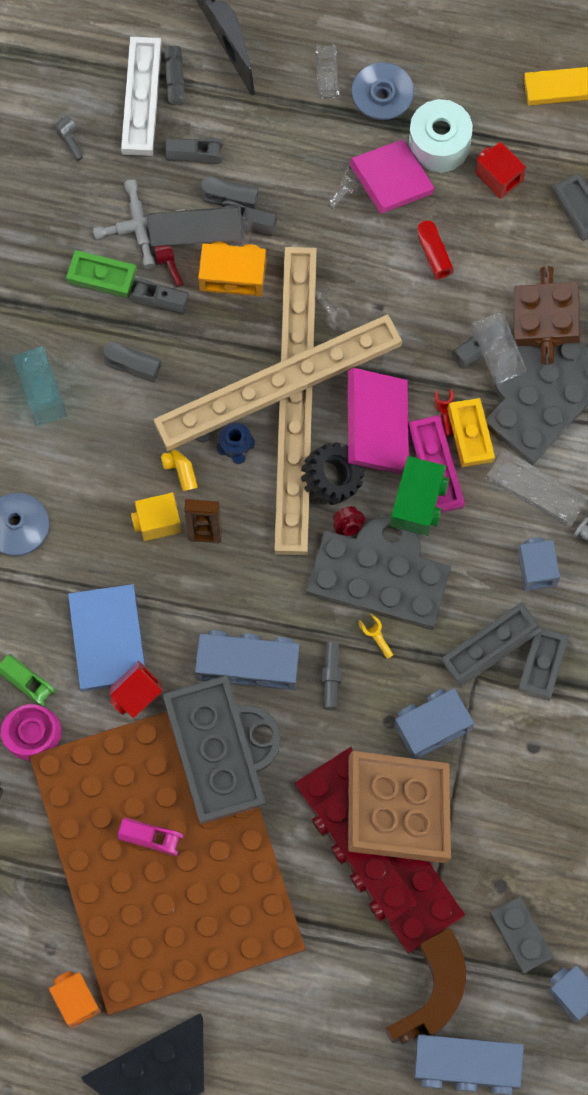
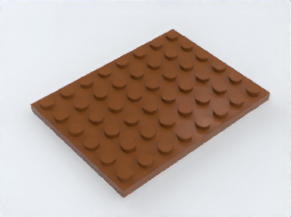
[29,711,306,1016]

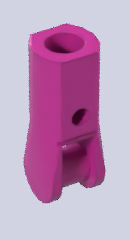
[118,817,183,856]

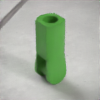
[0,654,57,707]

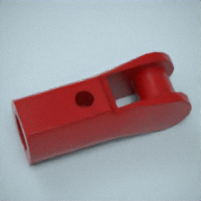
[417,220,454,280]

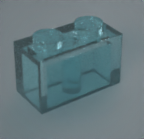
[13,346,67,427]

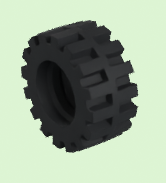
[301,442,364,505]

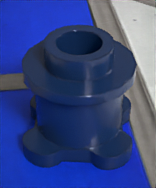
[217,423,255,464]

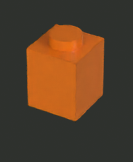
[48,971,101,1029]

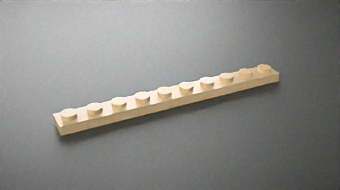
[275,247,317,555]

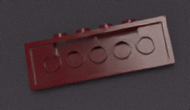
[295,747,465,955]

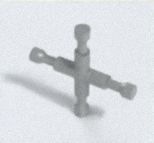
[93,180,185,269]

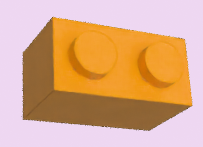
[198,241,266,297]

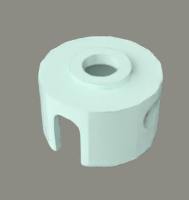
[408,99,473,173]

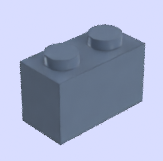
[394,688,474,759]

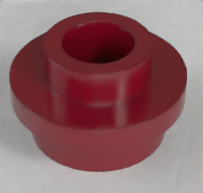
[333,506,365,536]

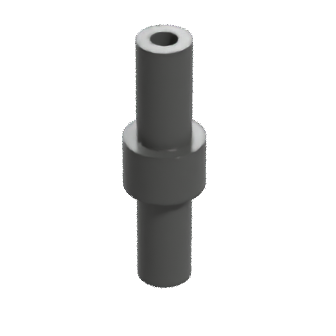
[321,642,342,710]

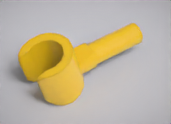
[359,613,394,659]

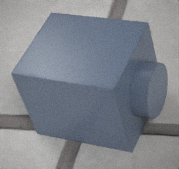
[518,538,560,591]
[548,965,588,1024]

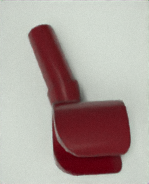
[155,245,184,288]

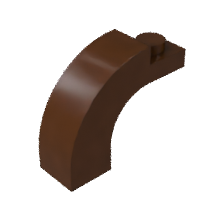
[385,928,466,1045]

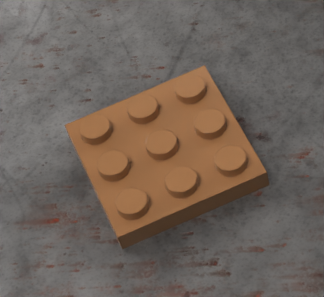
[348,751,451,863]

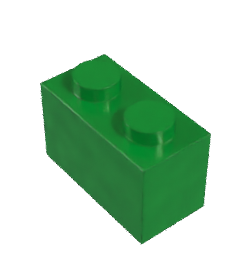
[390,456,450,536]

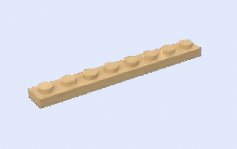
[153,314,402,451]

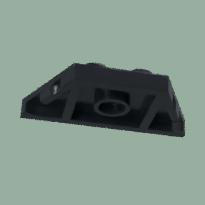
[81,1013,205,1095]

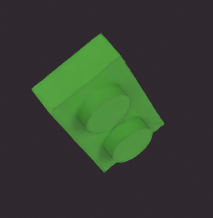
[66,250,137,298]

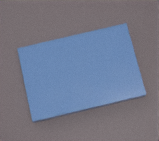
[68,584,145,692]

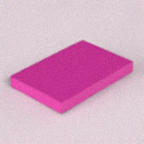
[348,368,409,474]

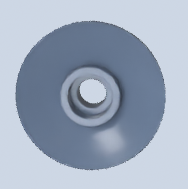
[352,62,414,120]
[0,493,49,556]

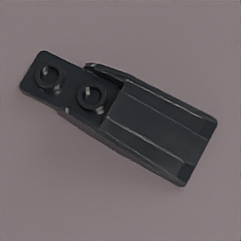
[196,0,255,96]

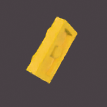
[447,398,495,467]

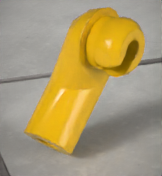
[161,449,198,492]

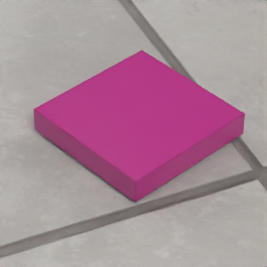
[349,139,435,214]

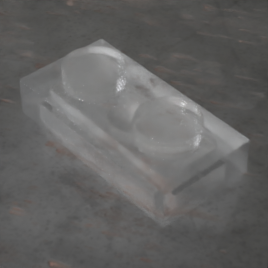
[471,311,527,384]

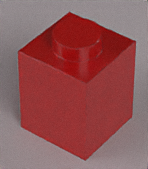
[475,141,526,199]
[110,660,162,719]

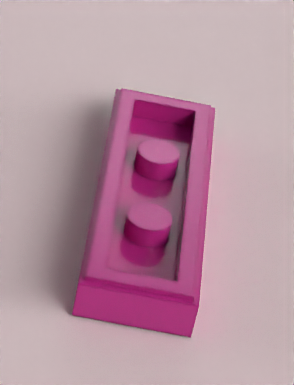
[408,415,465,513]

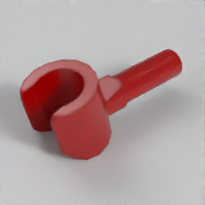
[434,389,454,437]

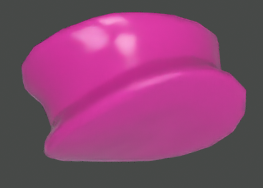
[1,704,62,761]

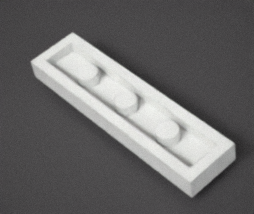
[121,37,162,156]

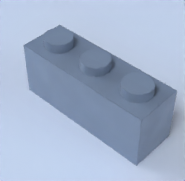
[195,630,300,691]
[414,1035,524,1095]

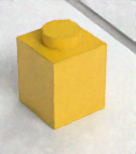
[131,492,182,541]

